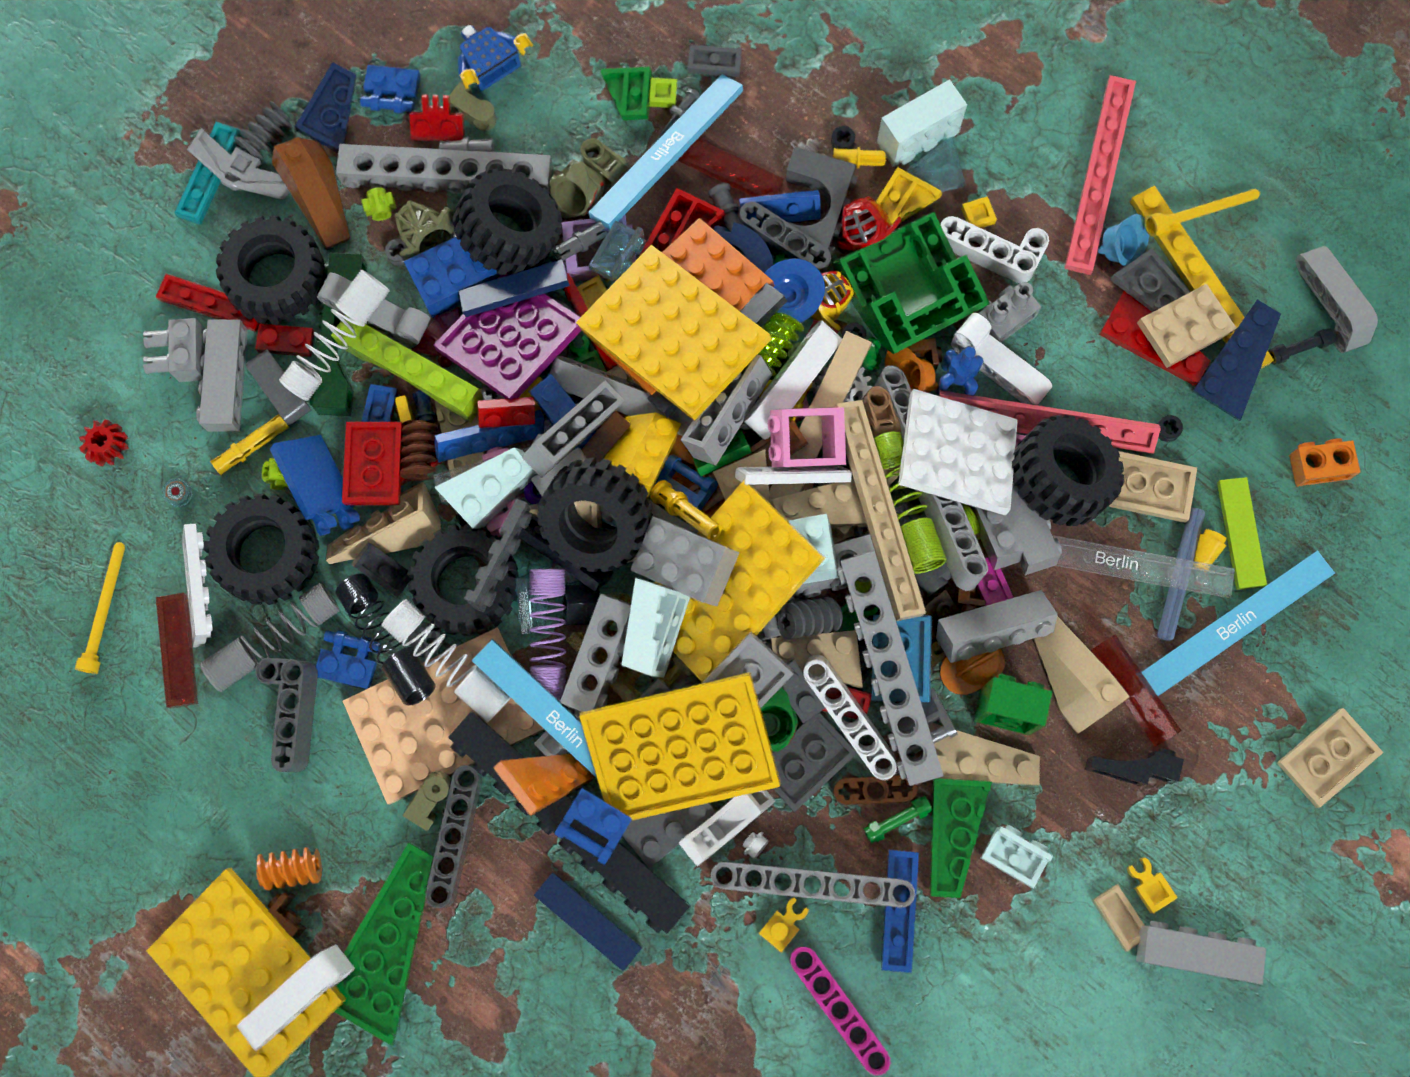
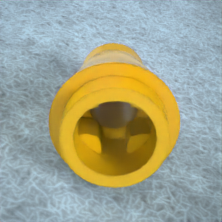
[1192,529,1227,573]

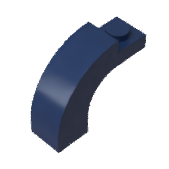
[713,222,776,273]

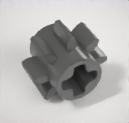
[407,622,443,658]

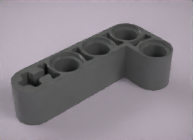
[255,658,318,773]

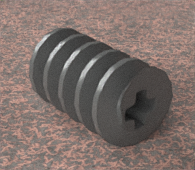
[234,101,293,160]
[777,597,843,640]

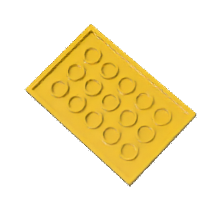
[576,245,772,421]
[654,480,826,682]
[579,672,781,820]
[146,868,346,1077]

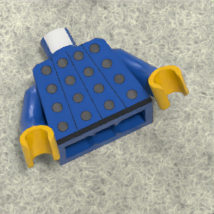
[458,25,534,92]

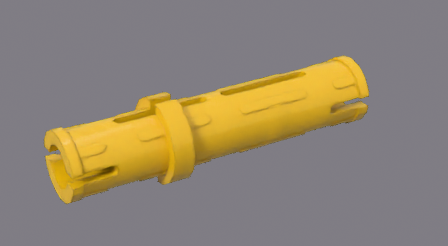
[210,414,289,475]

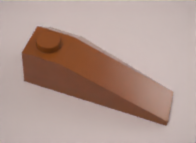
[272,137,350,250]

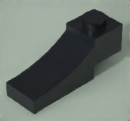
[1085,748,1184,786]

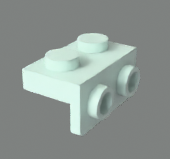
[981,825,1053,888]

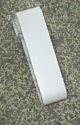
[941,216,1049,283]
[951,313,1052,405]
[237,945,355,1051]

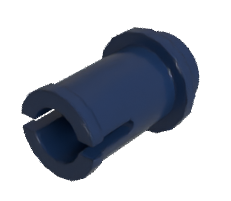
[412,390,437,424]

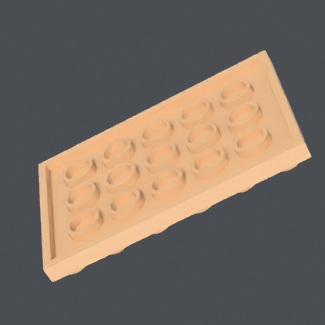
[343,627,545,805]

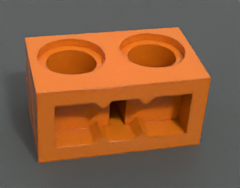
[1289,438,1361,487]

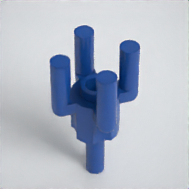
[936,347,984,396]

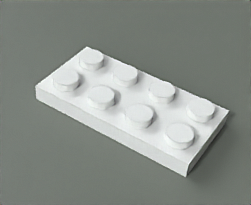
[182,524,212,647]

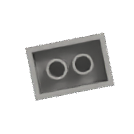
[631,517,740,606]

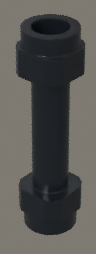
[1268,328,1336,365]

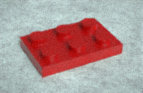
[342,422,404,505]

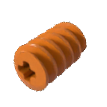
[256,847,322,891]

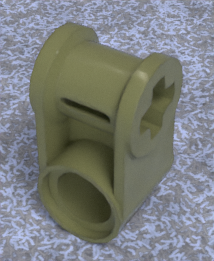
[580,138,631,188]

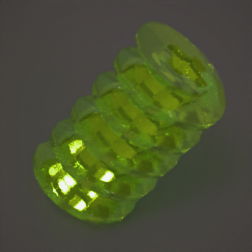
[758,312,804,376]

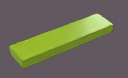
[1217,477,1267,590]

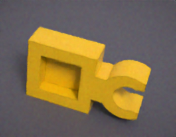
[1127,857,1178,914]
[758,898,808,953]

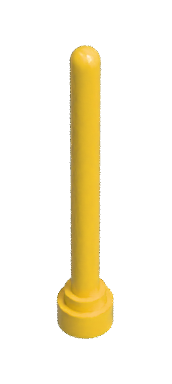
[1144,189,1260,237]
[75,542,125,674]

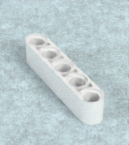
[744,320,842,440]
[804,655,897,780]

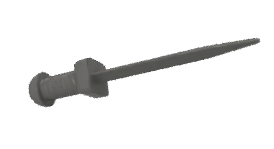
[649,89,700,149]

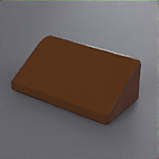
[581,411,630,462]

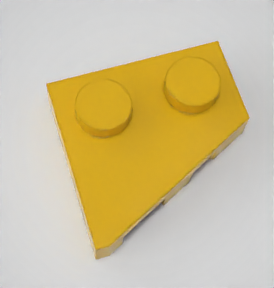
[876,167,942,224]

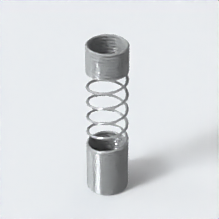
[200,583,340,692]

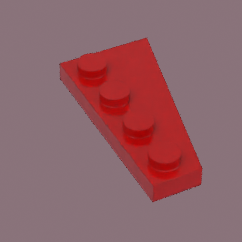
[1099,291,1210,386]

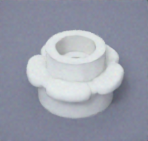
[743,832,769,859]

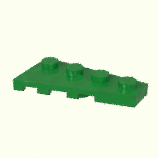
[930,778,992,898]

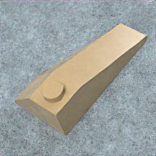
[326,482,441,564]
[1033,616,1129,734]

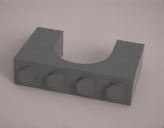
[763,147,858,264]

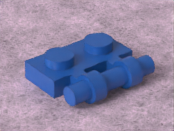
[360,65,421,114]
[316,630,382,689]

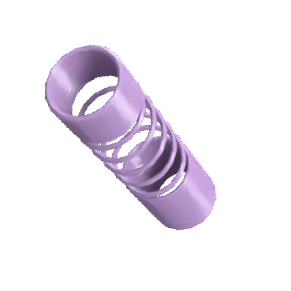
[529,569,566,707]

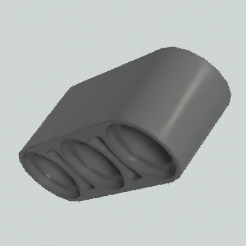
[245,349,312,426]

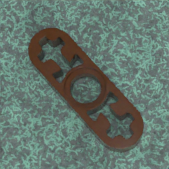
[833,776,918,805]

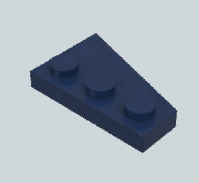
[294,62,357,153]

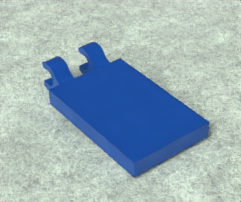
[270,435,360,536]

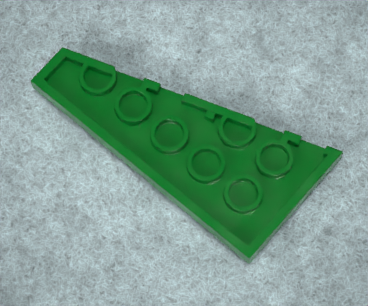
[334,843,434,1046]

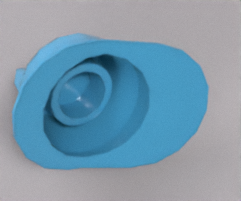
[1098,214,1149,266]

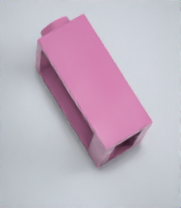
[768,408,846,467]

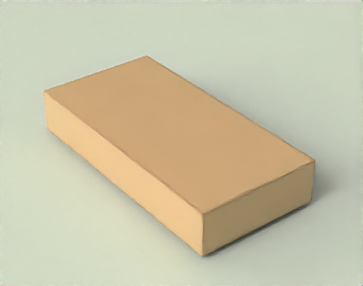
[1092,884,1145,951]

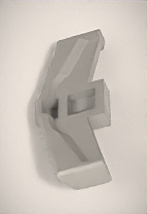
[187,128,290,199]

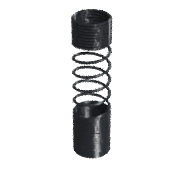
[335,573,436,706]

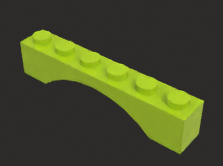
[331,315,483,423]

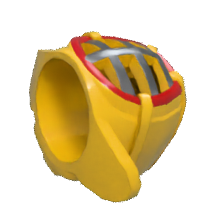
[811,271,854,331]

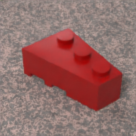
[639,188,725,257]

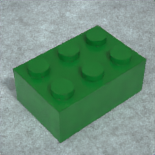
[973,674,1053,735]

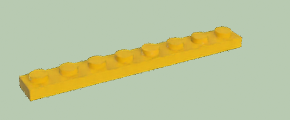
[1130,185,1274,369]

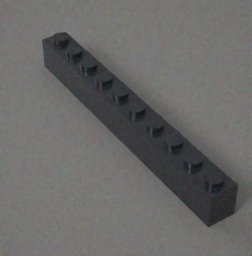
[448,711,690,934]

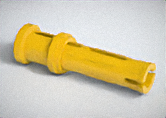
[650,480,722,541]

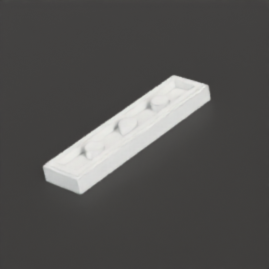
[735,465,852,485]

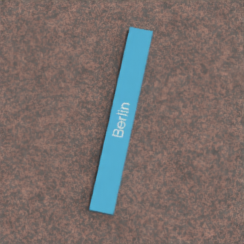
[588,74,743,230]
[1136,551,1335,699]
[472,639,597,778]

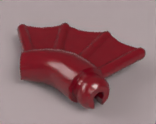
[412,306,461,367]

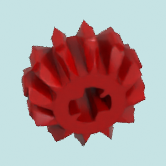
[79,419,129,467]

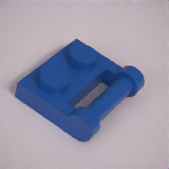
[648,454,718,524]
[554,788,632,865]

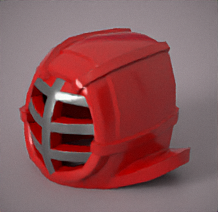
[837,196,902,250]

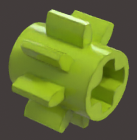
[361,187,397,221]
[262,458,288,490]

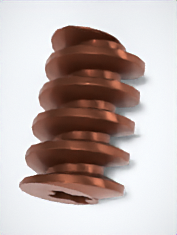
[400,420,438,481]

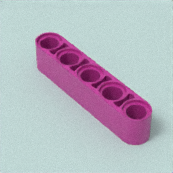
[790,946,891,1075]

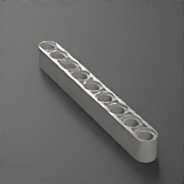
[874,366,988,591]

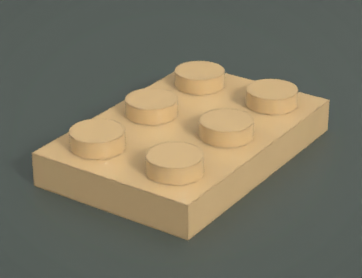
[1137,284,1237,368]
[1108,452,1197,523]
[1277,708,1383,808]

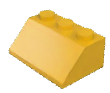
[604,412,682,499]

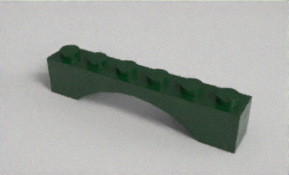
[309,253,367,417]

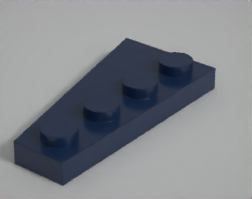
[1193,299,1281,421]

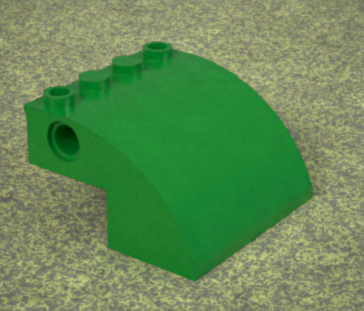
[832,212,990,354]

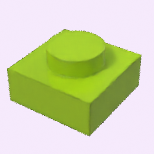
[649,78,677,108]

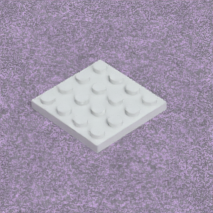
[898,389,1018,515]

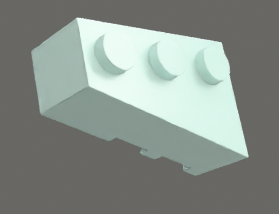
[435,448,537,529]
[622,578,690,678]

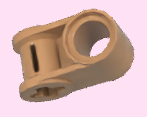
[861,386,901,438]

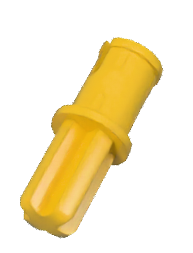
[833,147,886,168]

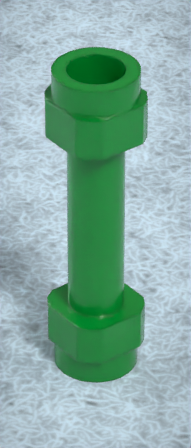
[863,796,933,844]

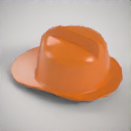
[885,347,938,393]
[940,649,1005,695]

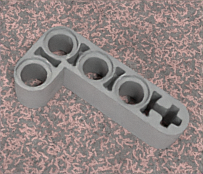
[1296,246,1378,353]
[317,273,431,348]

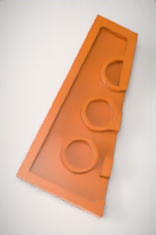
[494,754,595,815]

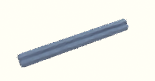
[1157,508,1205,641]

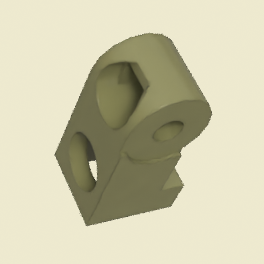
[449,80,497,131]
[403,771,451,831]

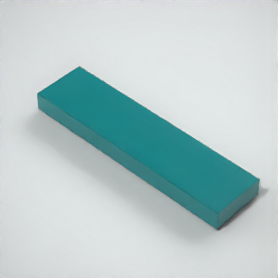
[174,122,241,225]

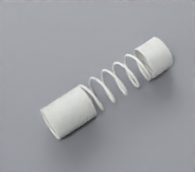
[279,270,390,401]
[382,599,511,723]

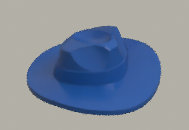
[764,259,825,325]

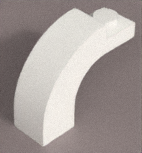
[679,790,775,866]

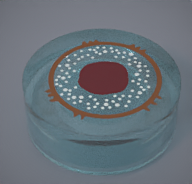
[162,478,192,507]

